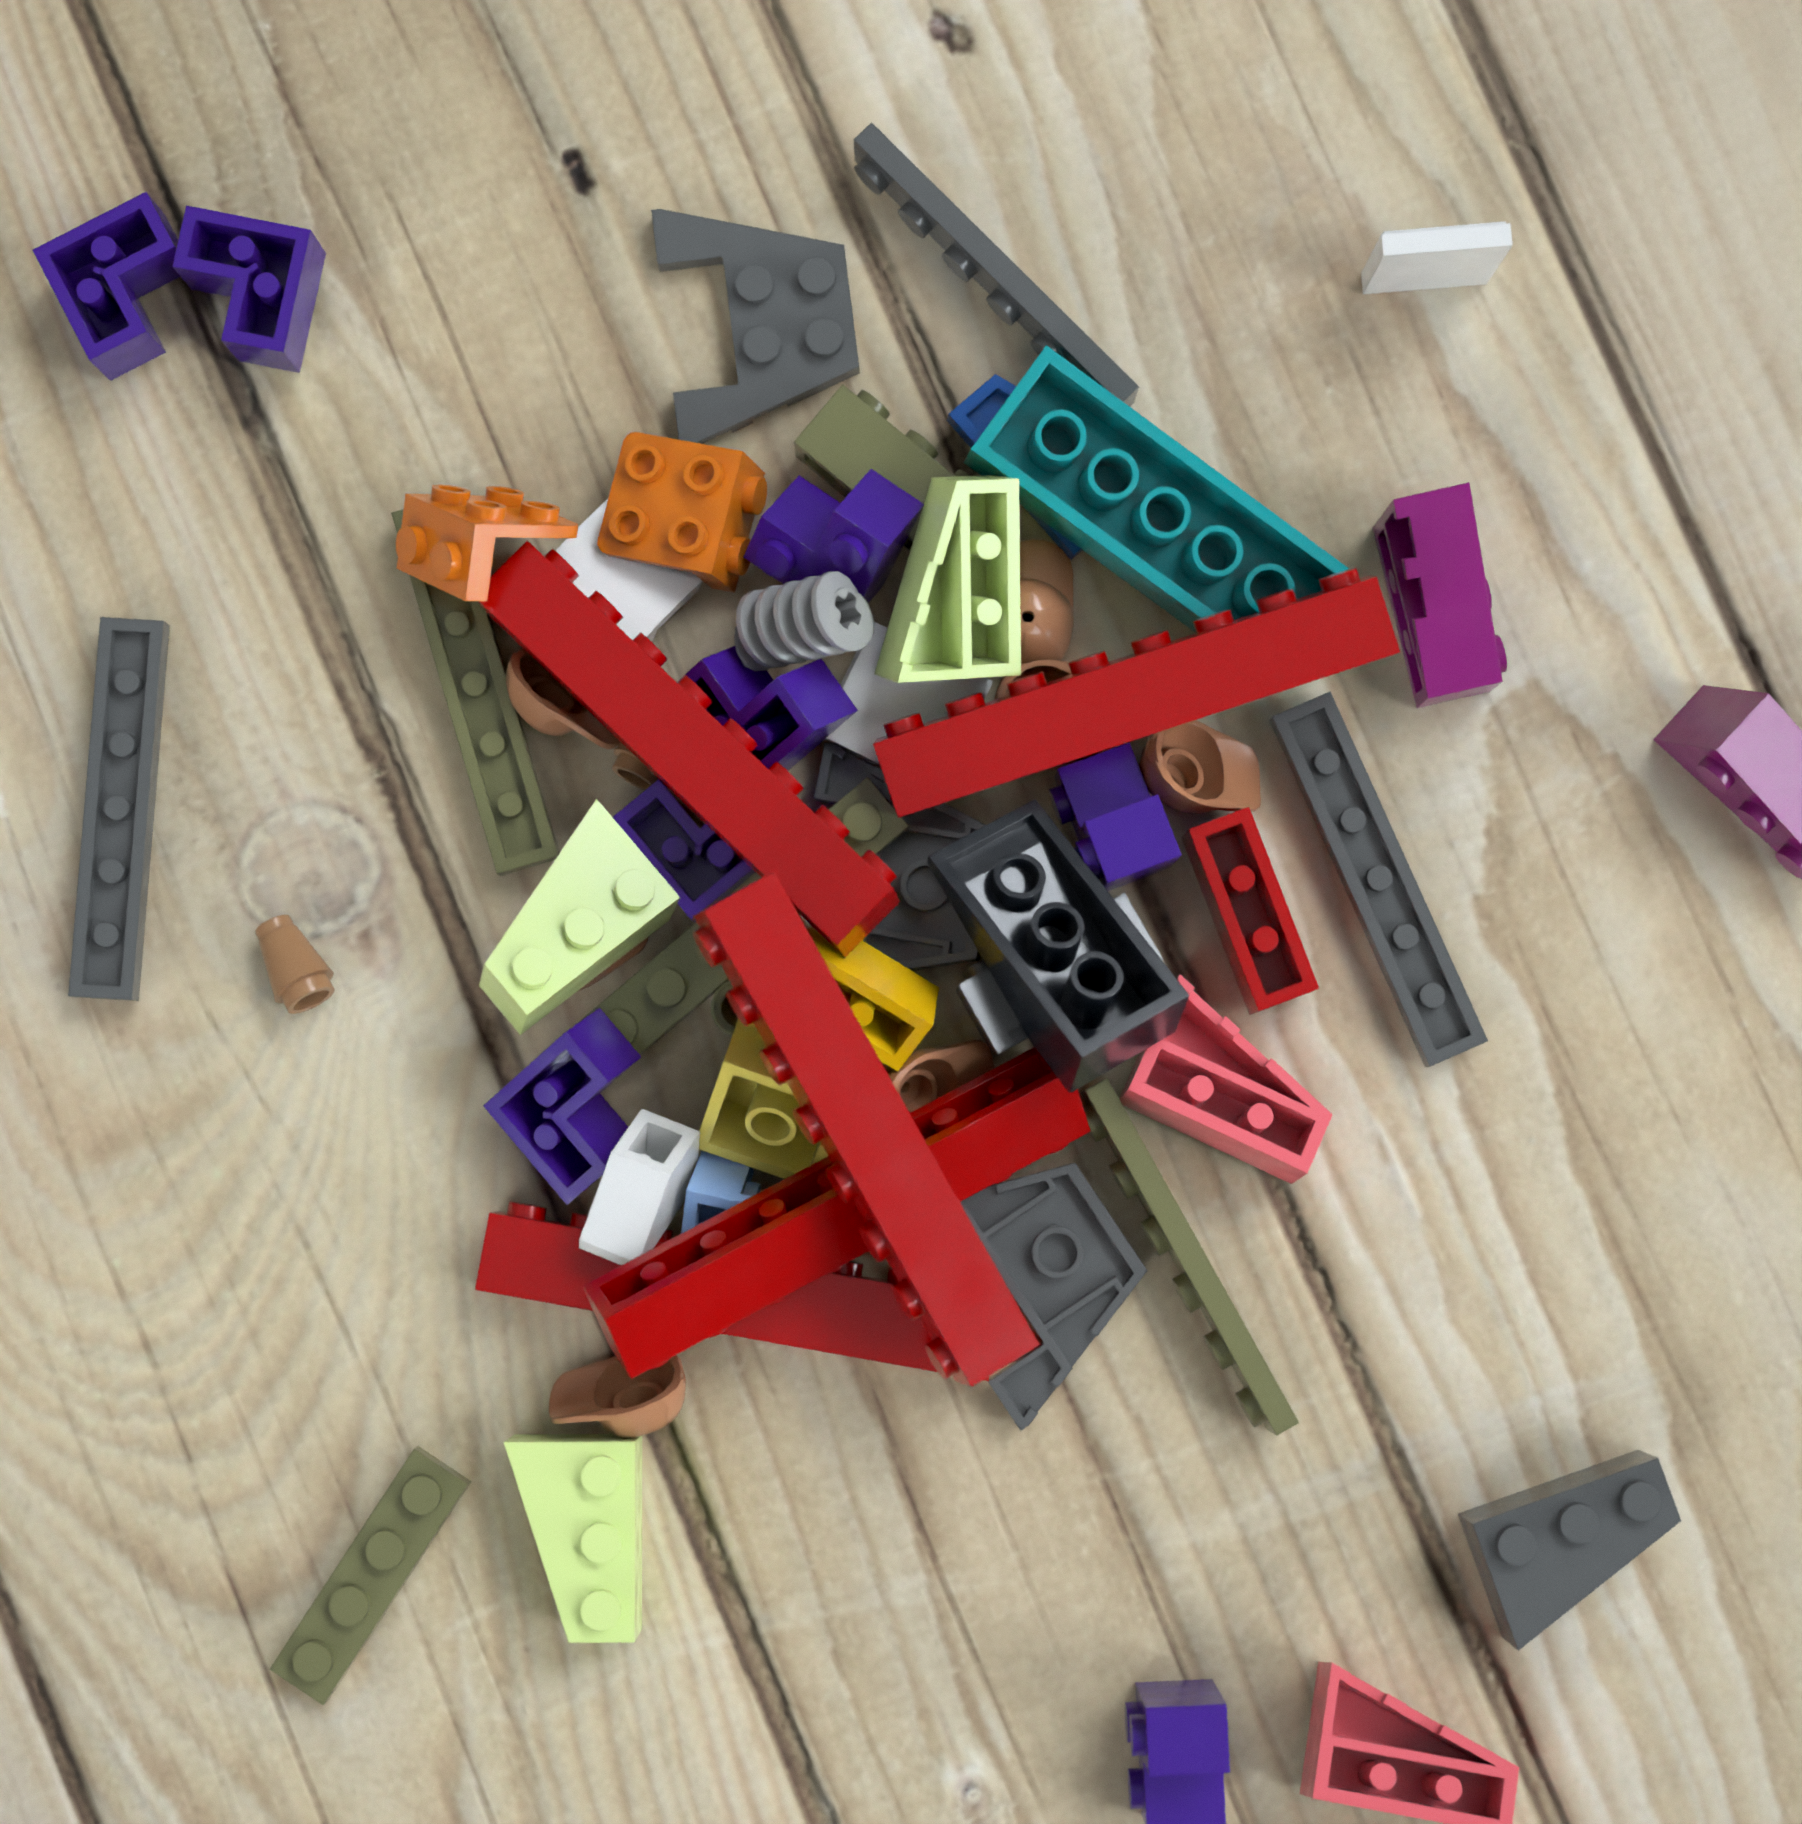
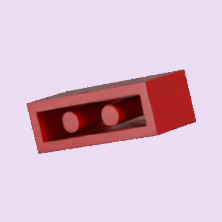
[1181,807,1320,1015]

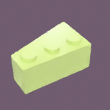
[874,475,1021,683]
[479,799,680,1035]
[504,1434,642,1643]

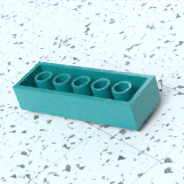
[964,345,1349,633]

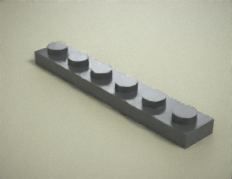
[854,122,1139,407]
[68,617,170,1001]
[1269,691,1488,1067]

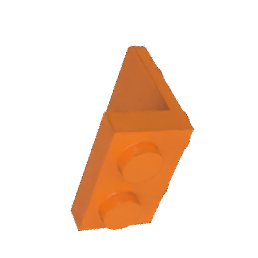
[597,432,767,593]
[396,484,578,601]

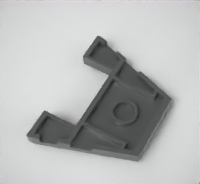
[651,209,860,444]
[814,743,985,971]
[960,1163,1147,1431]

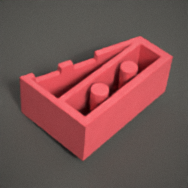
[1119,974,1333,1184]
[1299,1661,1519,1824]

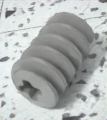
[734,572,874,671]

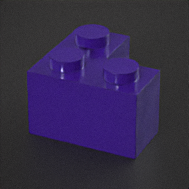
[32,192,181,381]
[172,205,326,373]
[744,469,924,603]
[685,646,858,771]
[1048,742,1181,891]
[613,779,755,923]
[483,1008,641,1205]
[1124,1679,1230,1824]

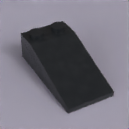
[927,799,1190,1093]

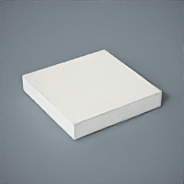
[1361,221,1513,294]

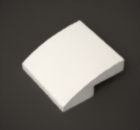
[556,499,702,642]
[825,622,993,767]

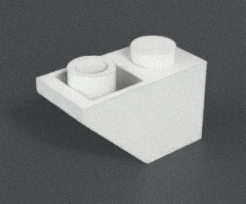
[579,1109,700,1265]

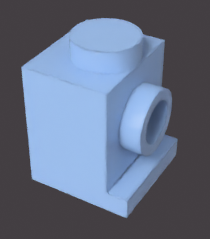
[681,1151,761,1234]

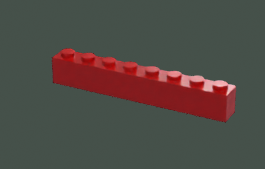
[477,540,900,958]
[873,567,1400,818]
[693,872,1039,1387]
[582,1047,1091,1379]
[475,1201,990,1381]

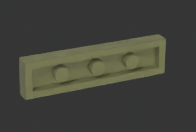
[270,1446,471,1705]

